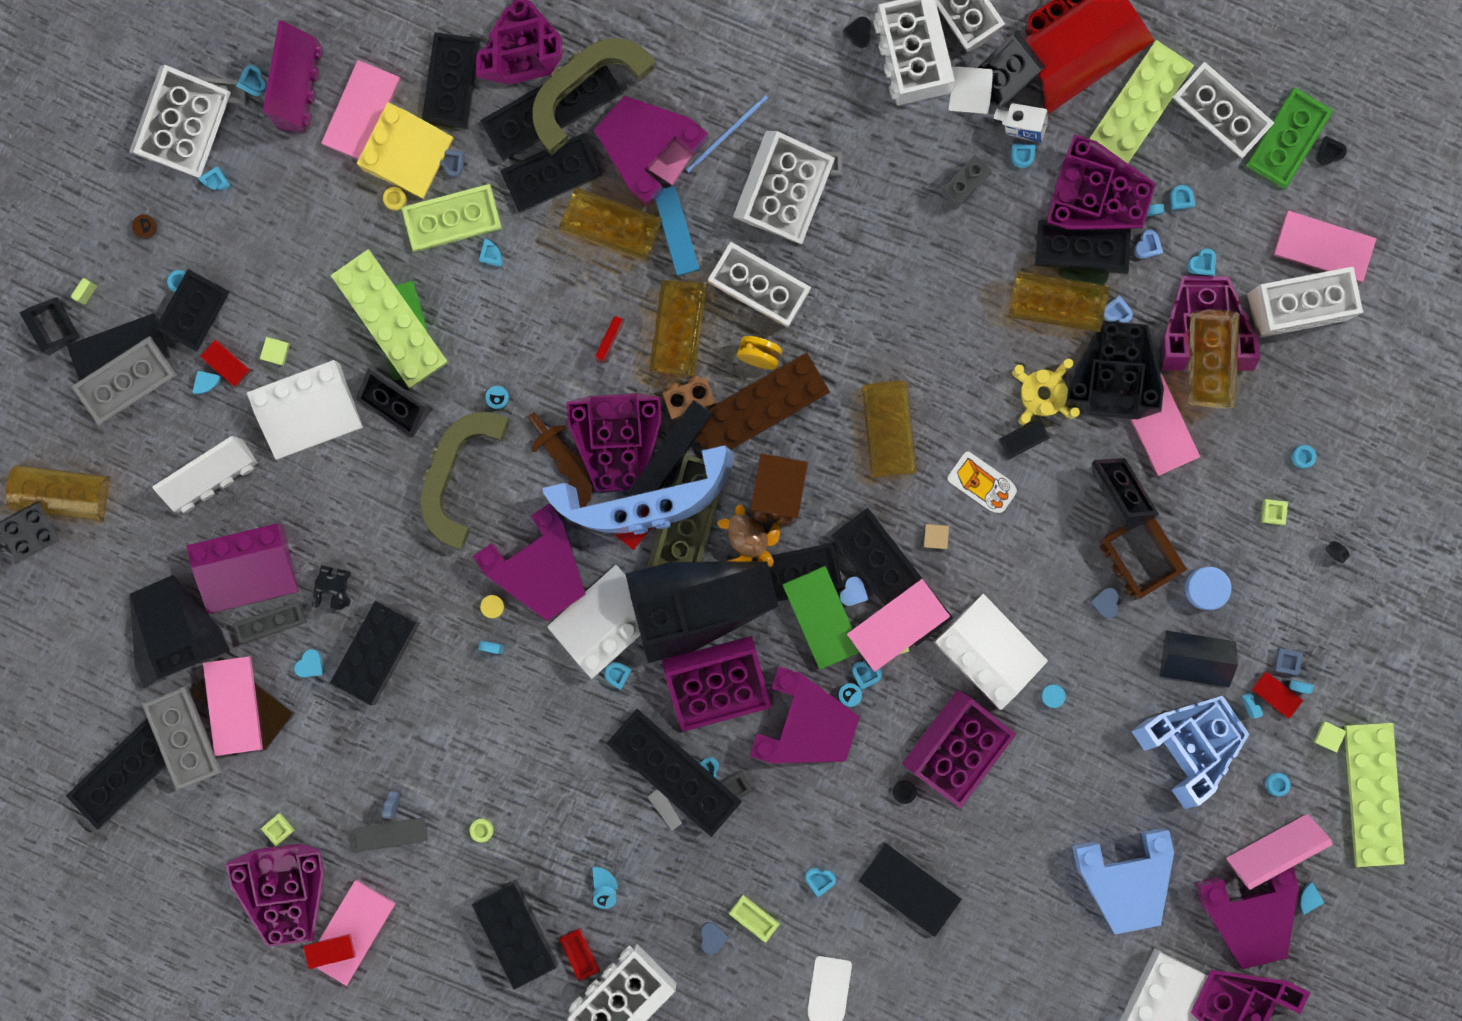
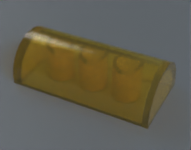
[559,187,662,262]
[1008,271,1110,332]
[649,280,708,378]
[1188,310,1239,409]
[862,381,917,478]
[5,465,110,522]

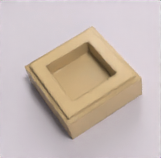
[924,524,949,549]

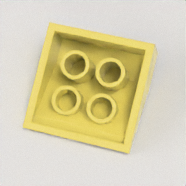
[357,102,454,199]

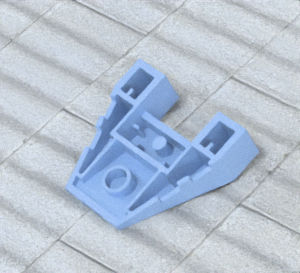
[1131,696,1249,809]
[1072,828,1174,935]

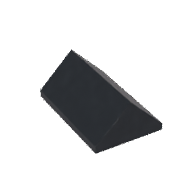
[356,366,433,437]
[1092,458,1159,532]
[1159,630,1238,687]

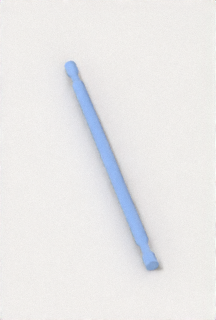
[686,95,768,173]

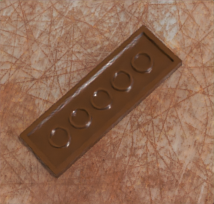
[697,353,830,450]

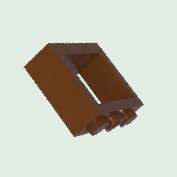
[1099,518,1187,600]

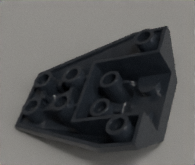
[1067,321,1164,420]
[130,575,230,688]

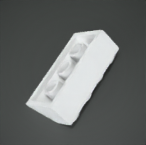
[152,436,258,514]

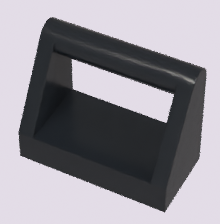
[19,297,80,356]

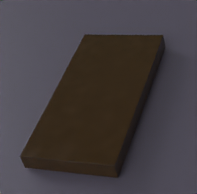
[192,657,295,750]

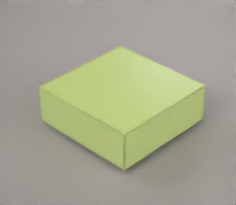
[71,278,97,305]
[260,337,290,366]
[1260,499,1288,525]
[1314,721,1346,752]
[261,813,295,847]

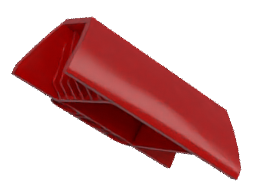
[1024,0,1155,115]

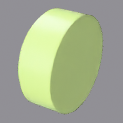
[469,818,494,843]

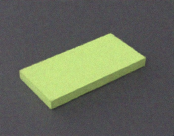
[401,184,502,253]

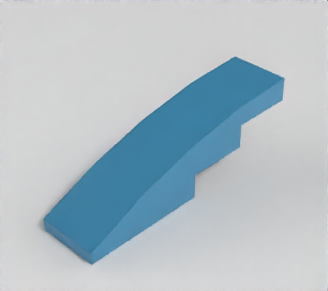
[655,186,700,277]

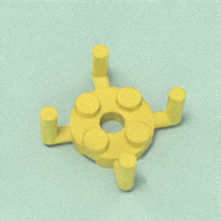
[1012,359,1080,425]

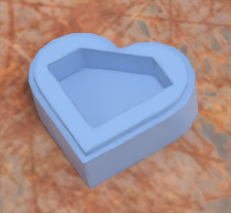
[1133,230,1163,259]
[1101,295,1133,323]
[839,577,869,606]

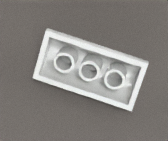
[935,0,1005,52]
[1173,62,1274,159]
[707,242,811,328]

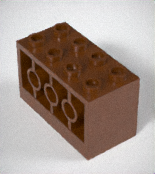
[750,453,808,527]

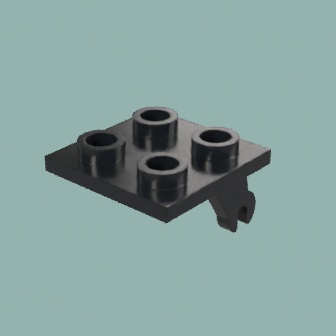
[0,501,60,563]

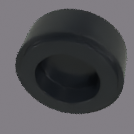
[1326,541,1350,563]
[893,780,917,804]

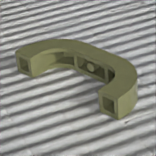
[533,38,657,156]
[421,412,511,550]

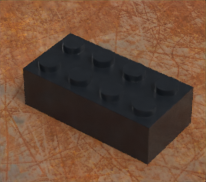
[330,600,420,706]
[471,880,558,990]

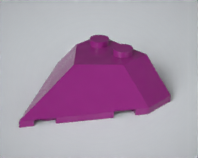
[476,0,562,85]

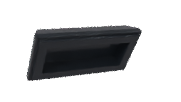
[999,418,1050,460]

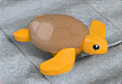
[717,504,780,567]

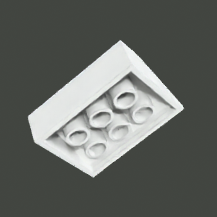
[129,65,231,178]
[733,131,835,244]
[247,360,363,460]
[547,565,640,679]
[933,594,1048,710]
[1120,948,1208,1021]

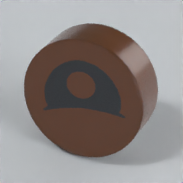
[132,214,157,239]

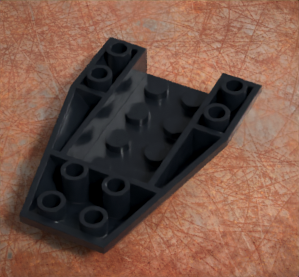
[625,561,778,663]

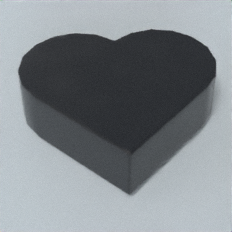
[843,16,871,48]
[1315,136,1347,166]

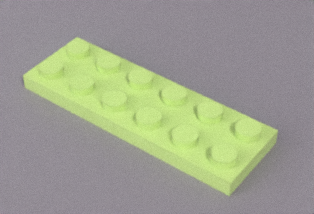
[1089,40,1194,163]
[331,249,449,389]
[1344,723,1404,867]

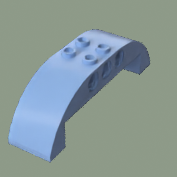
[543,446,734,535]

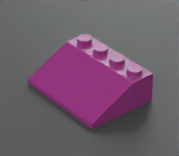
[263,20,323,133]
[186,523,299,614]
[662,636,771,732]
[902,689,1016,809]

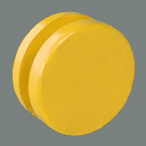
[736,336,782,370]

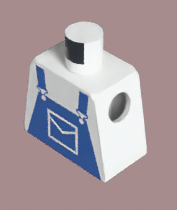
[993,103,1048,144]

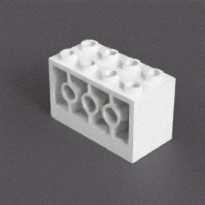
[873,0,955,106]
[1247,267,1363,338]
[567,944,677,1021]

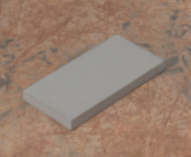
[71,336,177,425]
[142,686,222,791]

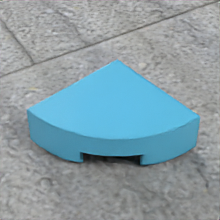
[198,166,231,190]
[479,239,503,267]
[192,371,222,394]
[1241,693,1263,719]
[593,867,618,891]
[1299,881,1324,915]

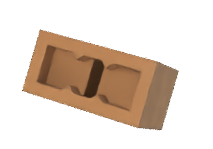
[662,376,716,421]

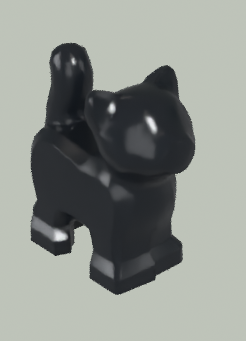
[312,565,351,611]

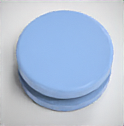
[1185,567,1231,610]

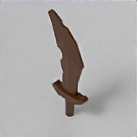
[527,412,593,508]

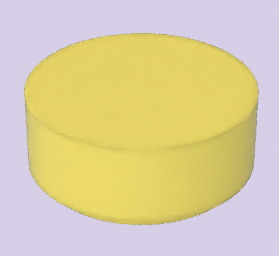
[383,187,407,211]
[480,595,505,618]

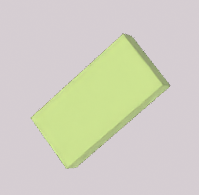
[729,895,780,943]

